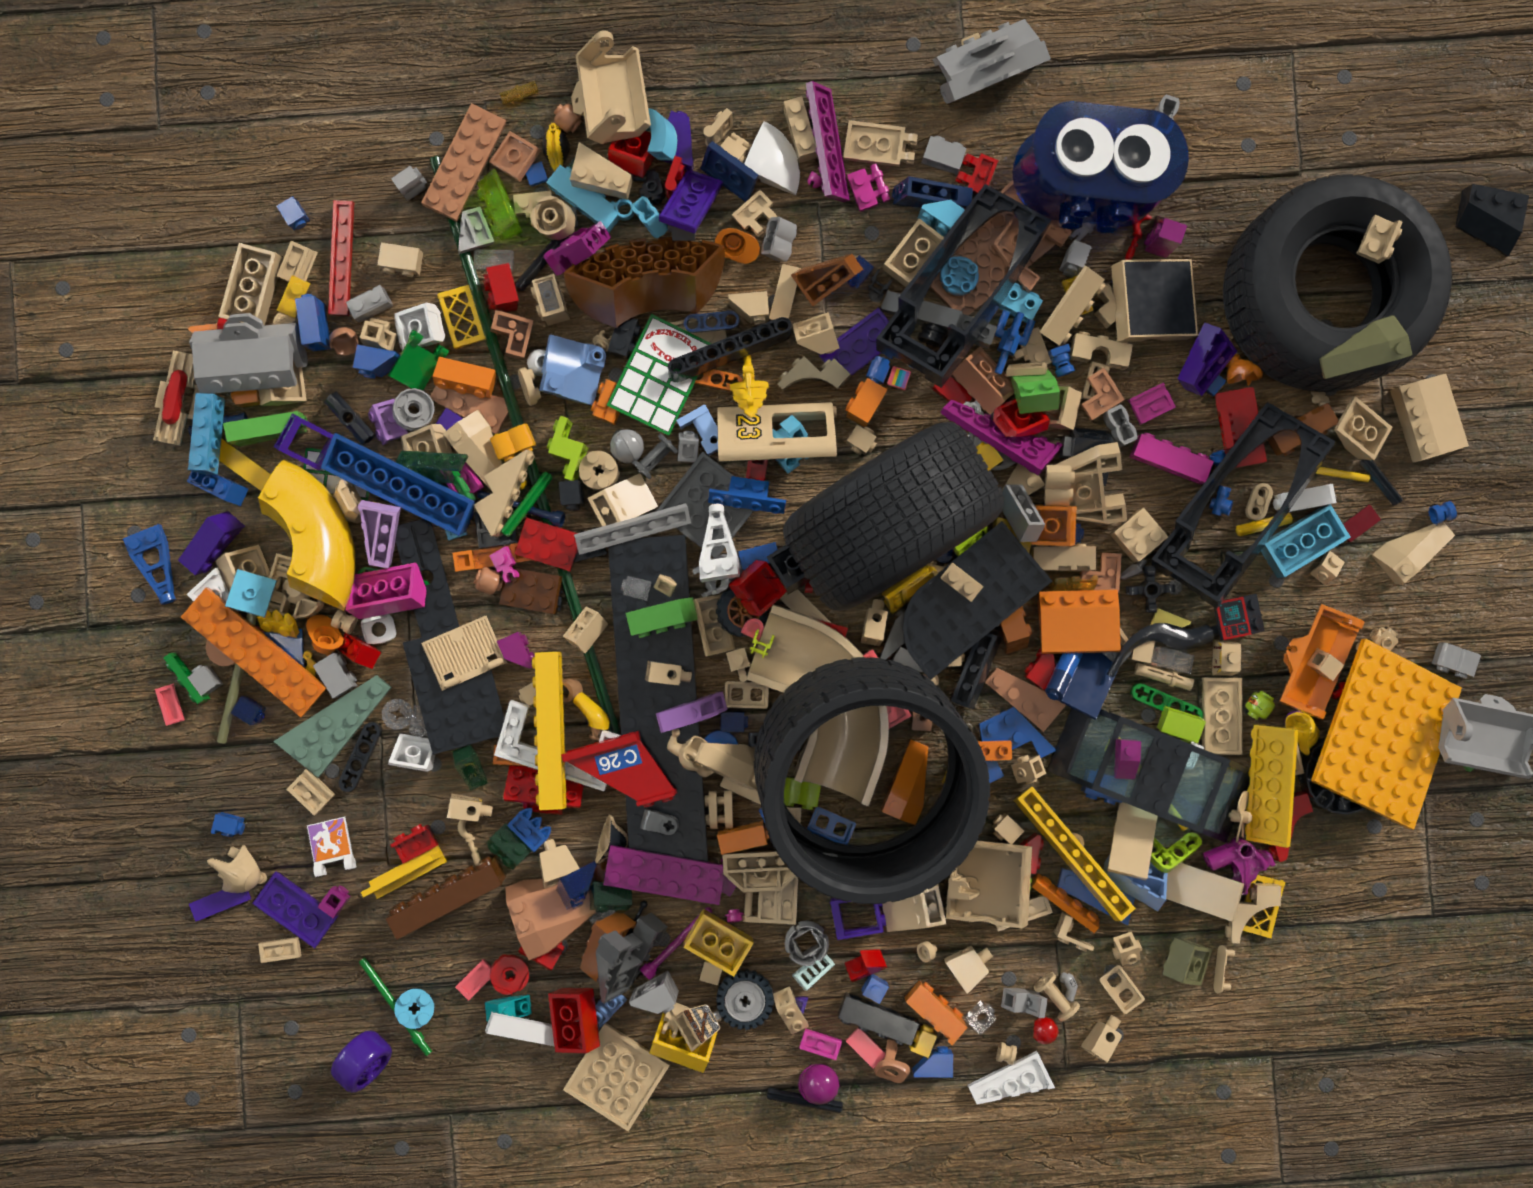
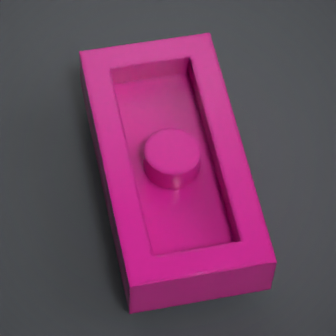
[799,1028,842,1060]

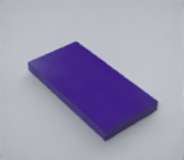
[659,169,723,234]
[818,307,889,375]
[252,871,338,949]

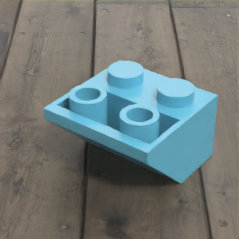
[918,200,965,237]

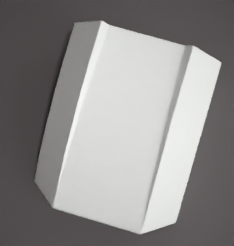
[394,303,445,351]

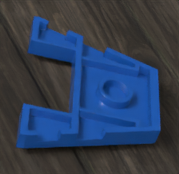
[979,707,1056,783]

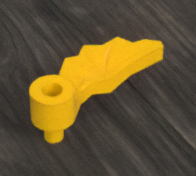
[303,650,316,676]

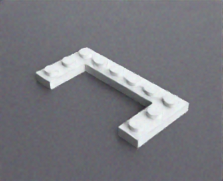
[494,700,621,791]

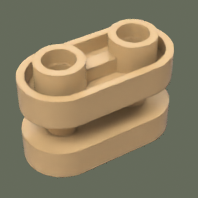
[705,790,733,829]

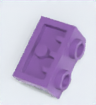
[368,399,408,445]

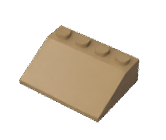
[1390,374,1469,463]

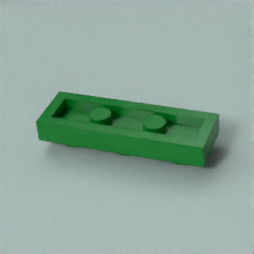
[164,653,210,704]

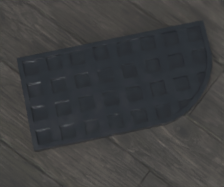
[903,521,1052,680]

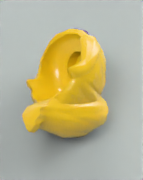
[1285,711,1320,755]

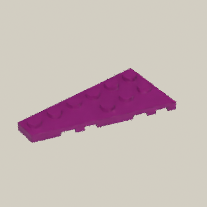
[941,400,1063,475]

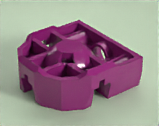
[544,221,611,276]

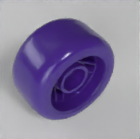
[331,1030,392,1093]

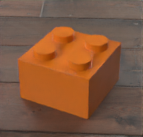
[845,378,888,428]
[1031,505,1077,546]

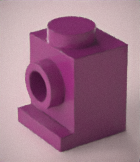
[318,885,350,918]

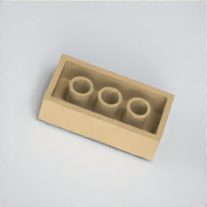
[218,243,283,326]

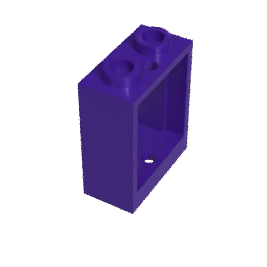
[274,413,334,471]
[830,898,887,940]

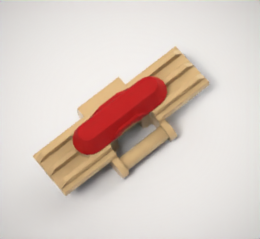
[153,350,200,446]

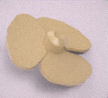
[1229,791,1252,843]

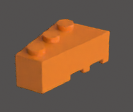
[904,980,968,1045]

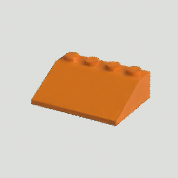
[1037,590,1121,654]

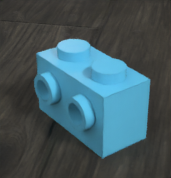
[999,283,1043,323]

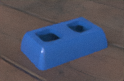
[807,807,856,845]

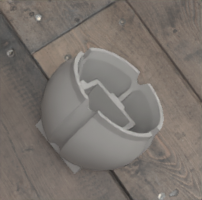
[784,920,829,966]

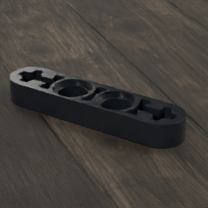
[339,722,382,792]

